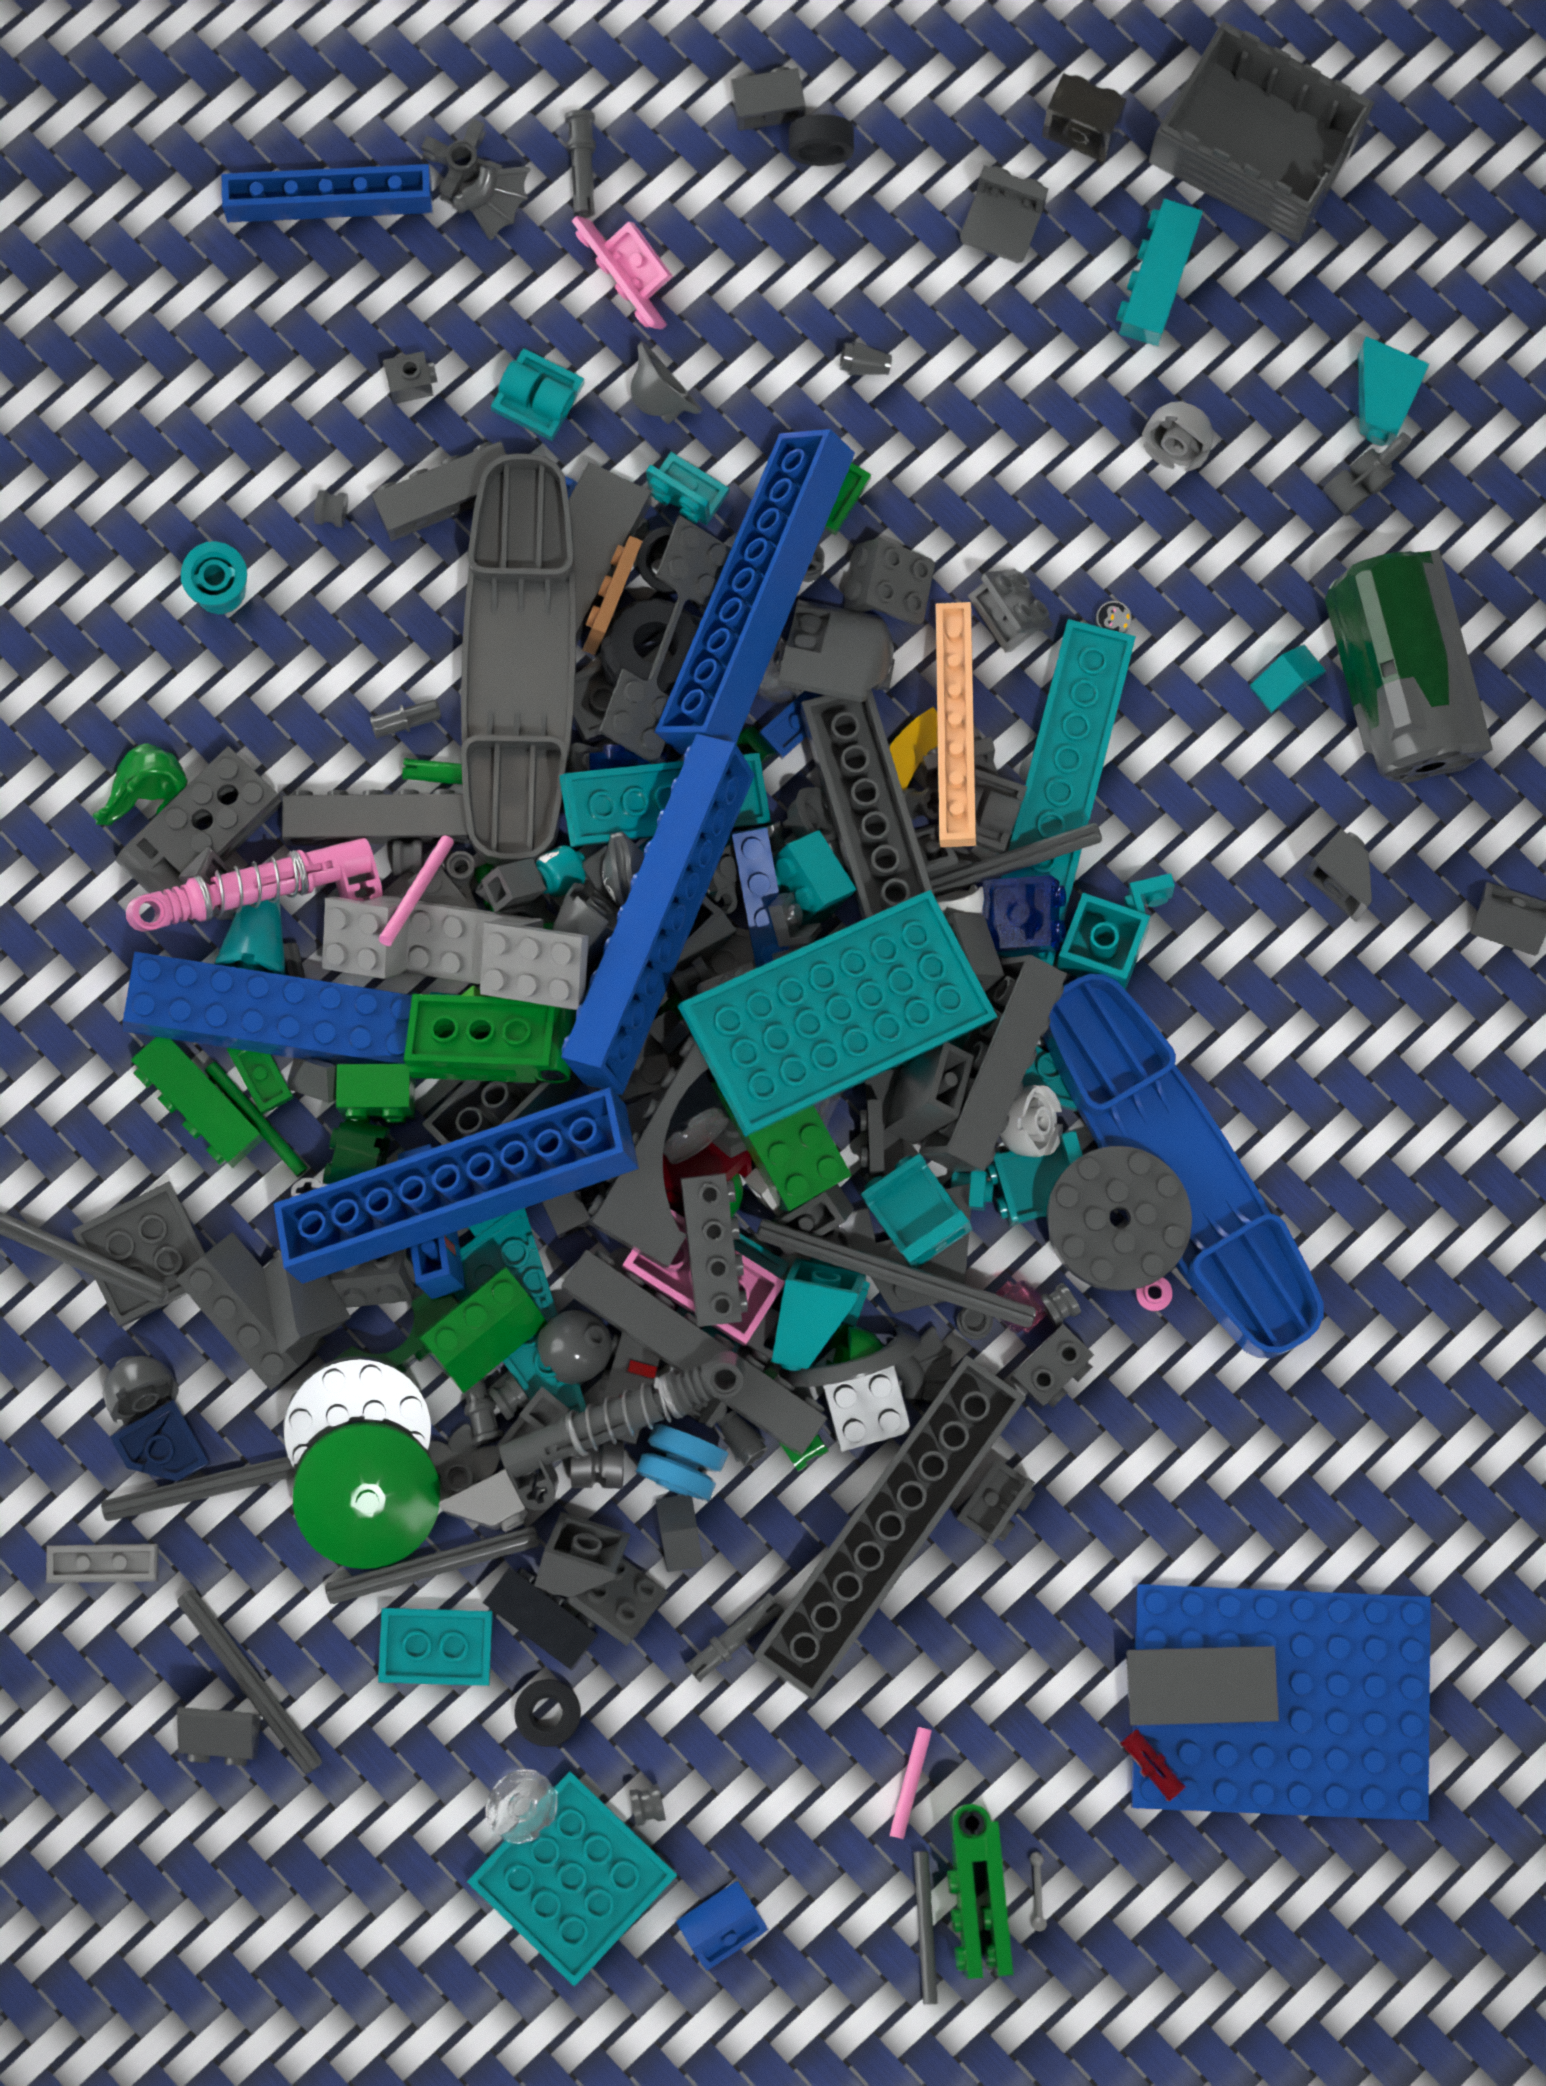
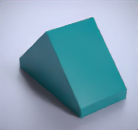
[1249,644,1326,713]

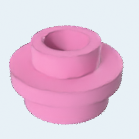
[1136,1277,1172,1312]

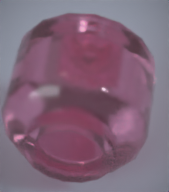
[995,1280,1047,1334]

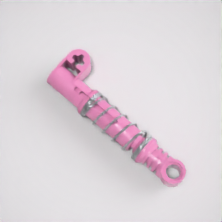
[126,837,383,932]

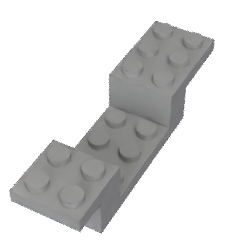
[322,895,589,1010]

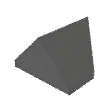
[914,823,982,878]

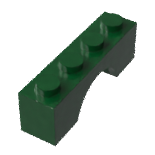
[332,1292,457,1374]

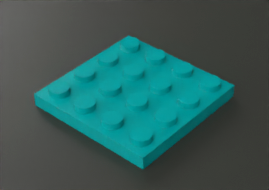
[467,1771,677,1987]

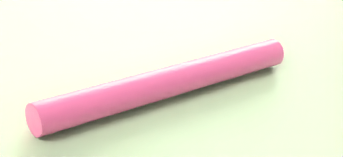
[379,835,454,946]

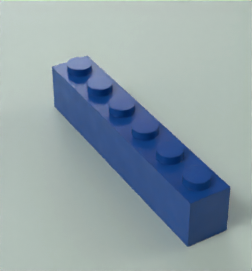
[221,164,433,223]

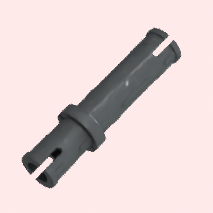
[685,1593,784,1682]

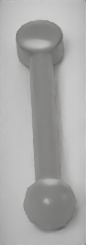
[1029,1852,1047,1932]

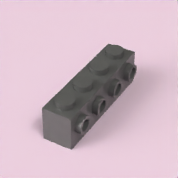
[680,1173,748,1327]

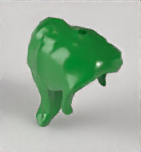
[93,743,188,826]

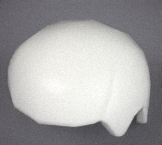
[935,884,986,927]

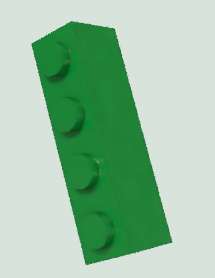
[131,1037,264,1168]

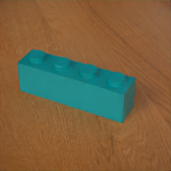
[1116,198,1203,347]

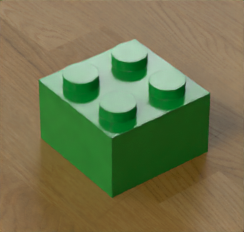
[336,1064,415,1125]

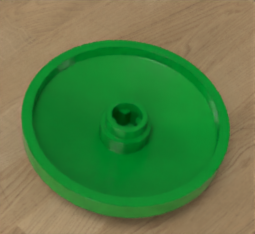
[292,1422,441,1569]

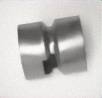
[571,1441,624,1489]

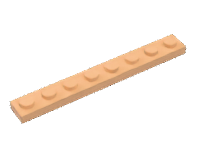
[936,602,976,847]

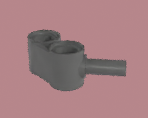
[1323,433,1412,516]

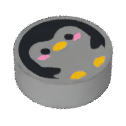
[1095,601,1131,633]

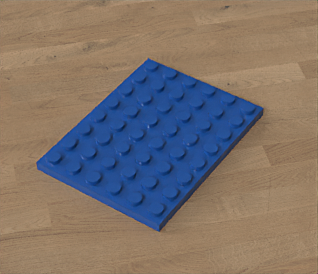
[1131,1584,1431,1821]

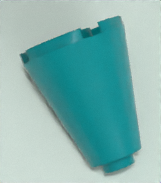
[215,898,286,975]

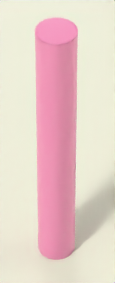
[889,1727,932,1839]

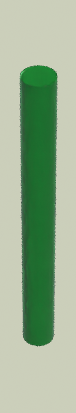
[205,1061,308,1177]

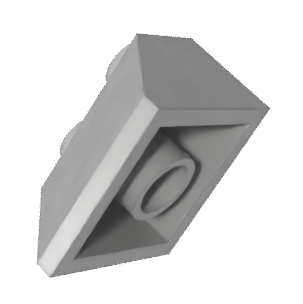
[439,1469,529,1533]

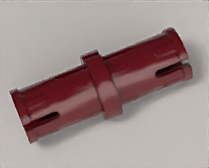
[1120,1728,1186,1802]

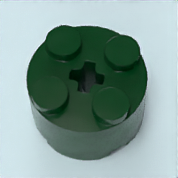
[323,1119,390,1185]

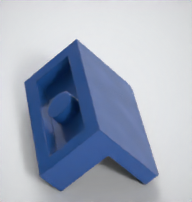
[676,1881,769,1971]

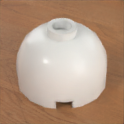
[1000,1085,1063,1157]

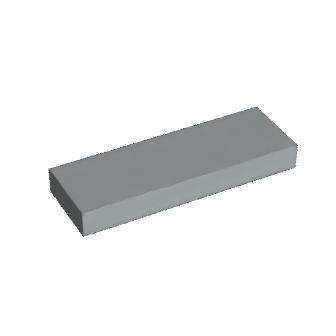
[46,1544,159,1583]

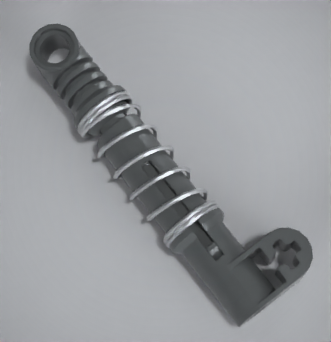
[499,1351,745,1511]

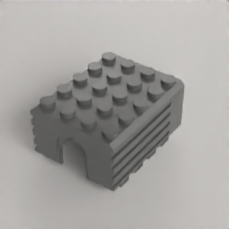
[1149,21,1375,243]

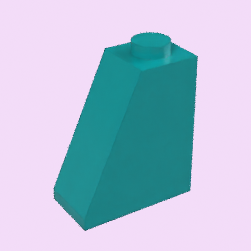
[1358,336,1429,446]

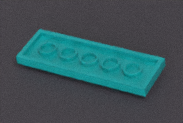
[559,753,771,847]

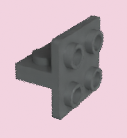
[968,569,1053,653]

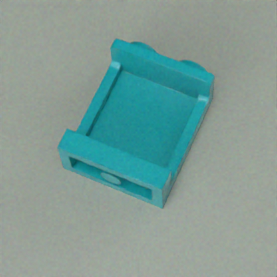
[986,1131,1083,1227]
[861,1153,972,1269]

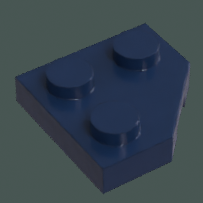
[110,1400,211,1482]

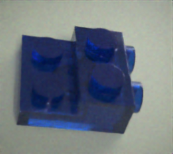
[982,875,1066,953]

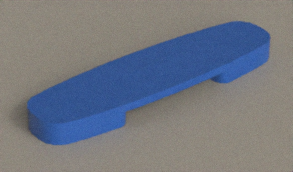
[1042,974,1324,1359]

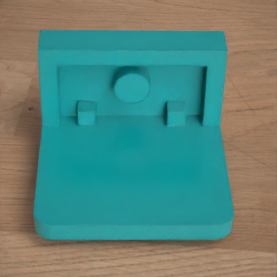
[646,452,730,526]

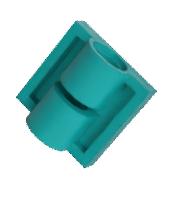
[491,348,585,442]

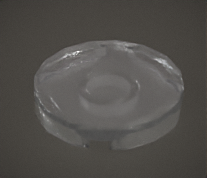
[663,1108,729,1164]
[486,1769,558,1844]

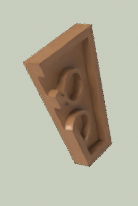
[582,536,642,656]

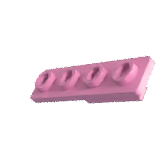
[572,216,673,330]

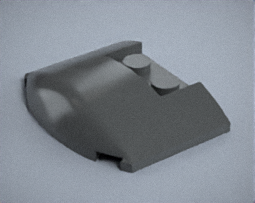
[777,599,894,702]

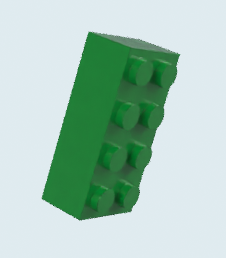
[711,1080,851,1211]

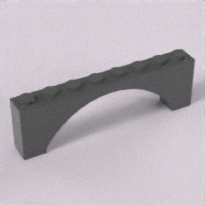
[587,969,745,1268]

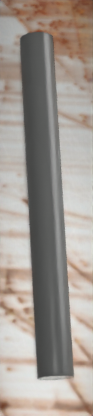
[914,1851,938,2005]

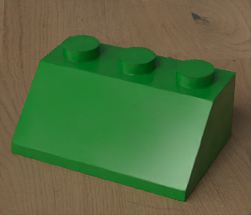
[417,1267,547,1394]

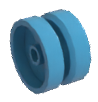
[635,1423,728,1502]

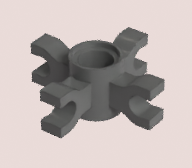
[421,119,503,205]

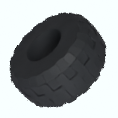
[600,598,699,696]

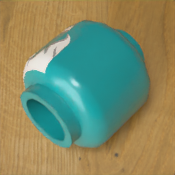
[535,845,586,897]

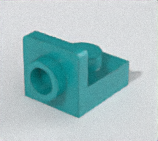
[1124,873,1175,914]

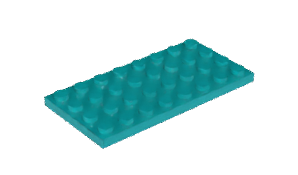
[678,889,997,1137]

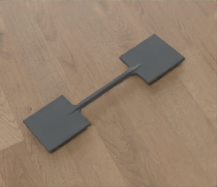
[599,516,731,764]

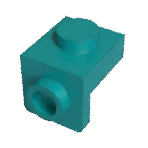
[951,1171,994,1211]

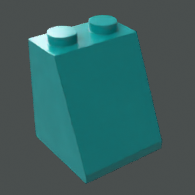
[772,1258,866,1371]

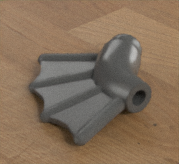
[452,166,530,240]
[894,1326,954,1404]

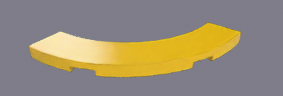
[889,707,938,791]

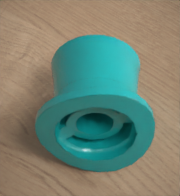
[181,541,248,614]

